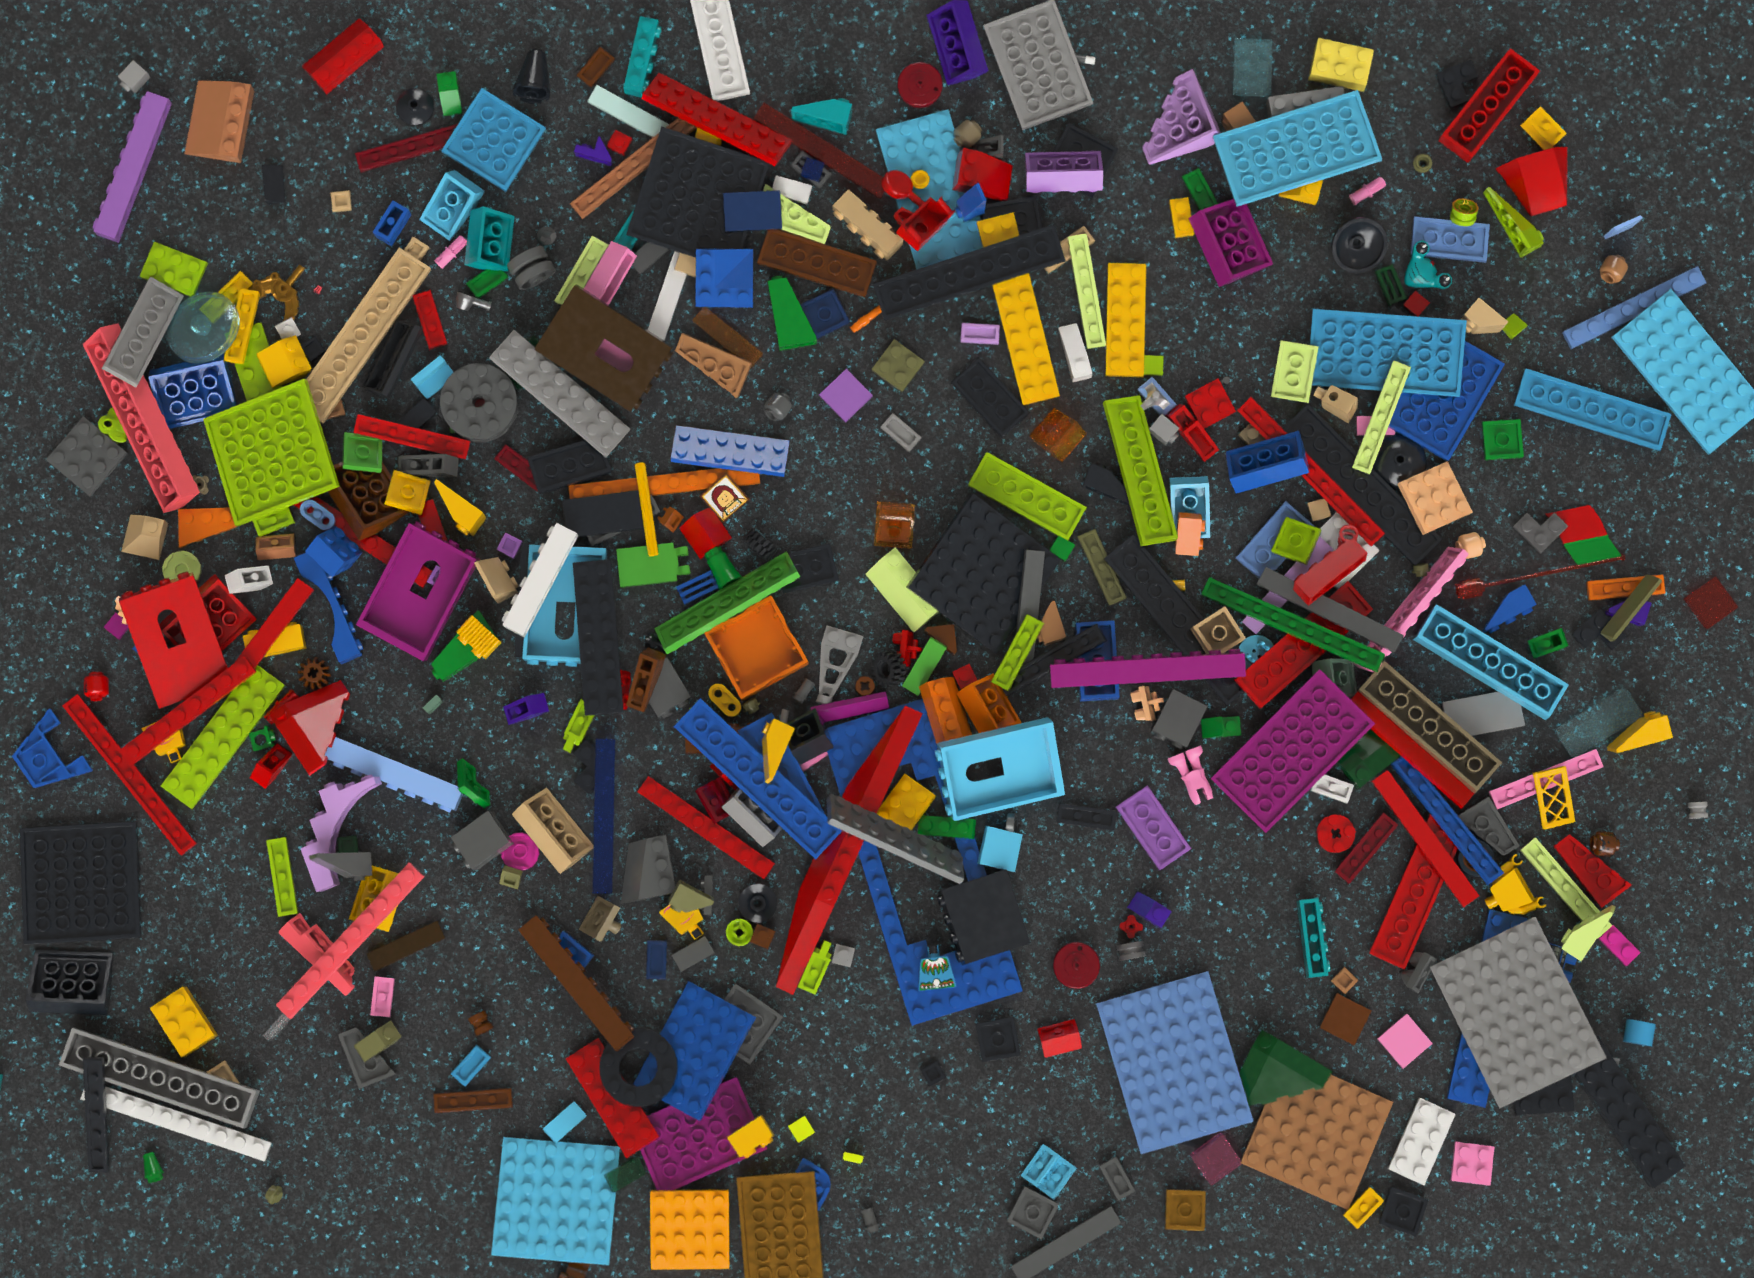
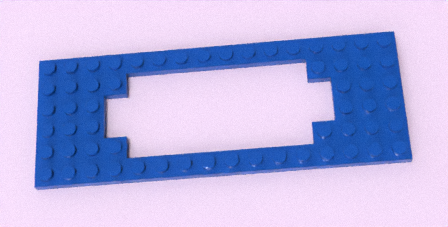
[827,699,1023,1026]

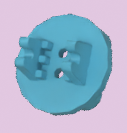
[1238,635,1274,669]

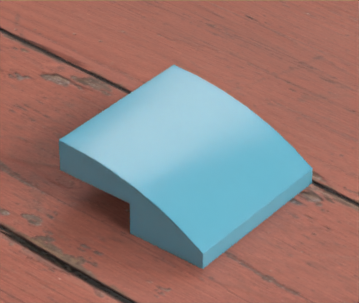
[1021,1144,1077,1200]

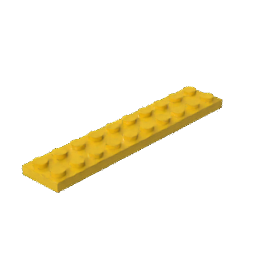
[977,212,1060,405]

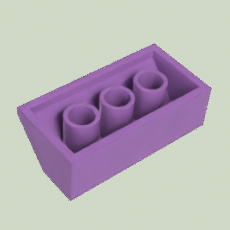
[1025,151,1103,193]

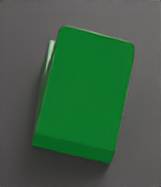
[1528,628,1569,659]
[1201,716,1241,739]

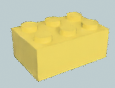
[1308,38,1374,92]

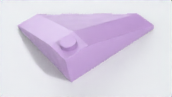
[1143,69,1221,165]

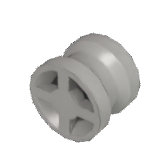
[1688,802,1708,819]

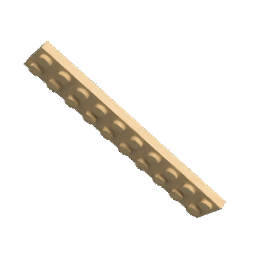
[307,248,431,424]

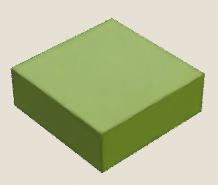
[1144,355,1163,376]

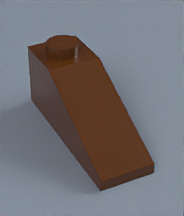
[626,648,666,712]

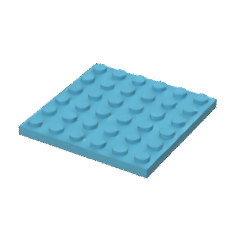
[491,1137,620,1265]

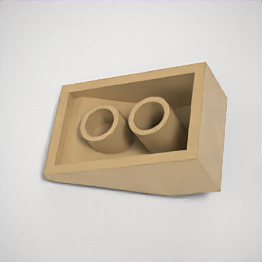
[474,557,519,604]

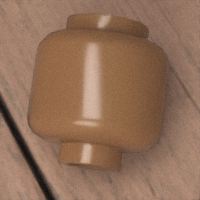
[1599,255,1628,283]

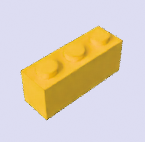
[243,622,307,657]

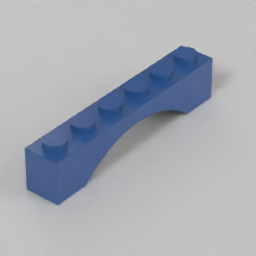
[294,553,364,664]

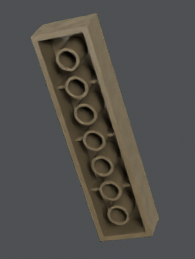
[1358,661,1502,793]

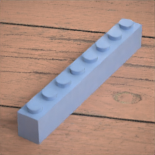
[325,737,463,812]

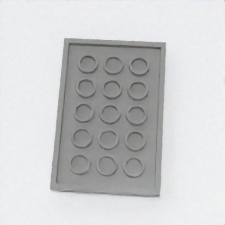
[983,0,1093,130]

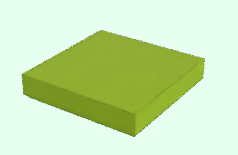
[1271,517,1322,565]

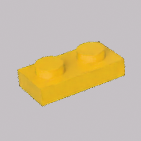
[1169,197,1194,238]
[1343,1187,1384,1229]

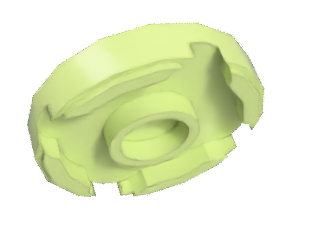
[162,551,201,582]

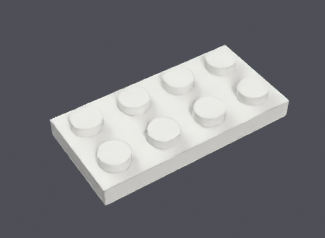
[1388,1098,1455,1185]

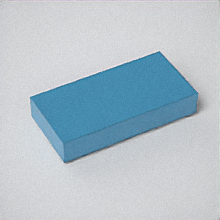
[451,1044,491,1087]

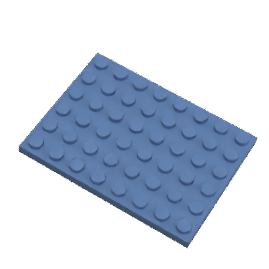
[1096,971,1254,1154]

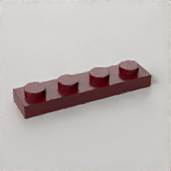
[1334,812,1398,884]

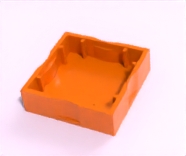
[704,595,809,701]

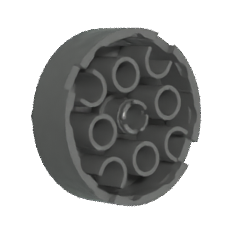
[440,363,519,442]

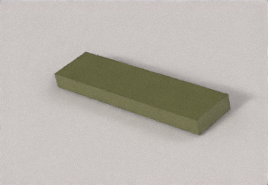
[1077,529,1126,606]

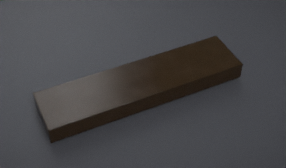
[367,921,446,972]

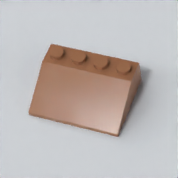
[185,81,254,163]

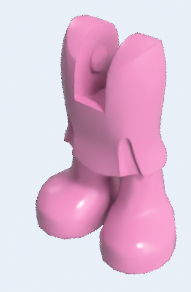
[1168,745,1213,805]

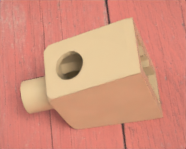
[1314,385,1358,423]

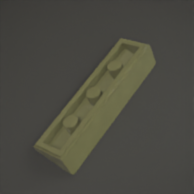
[1601,575,1662,642]

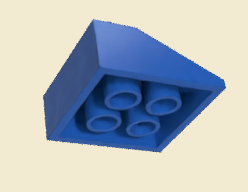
[696,248,753,307]

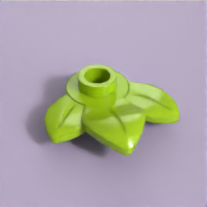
[98,407,127,442]

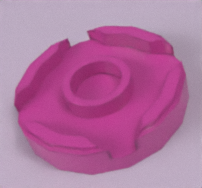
[501,832,540,871]

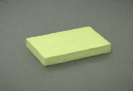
[1271,340,1319,403]

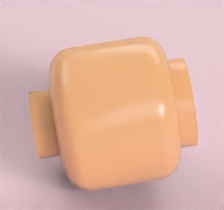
[1455,532,1486,559]

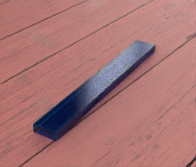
[593,739,615,894]

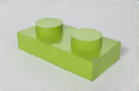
[253,507,295,537]

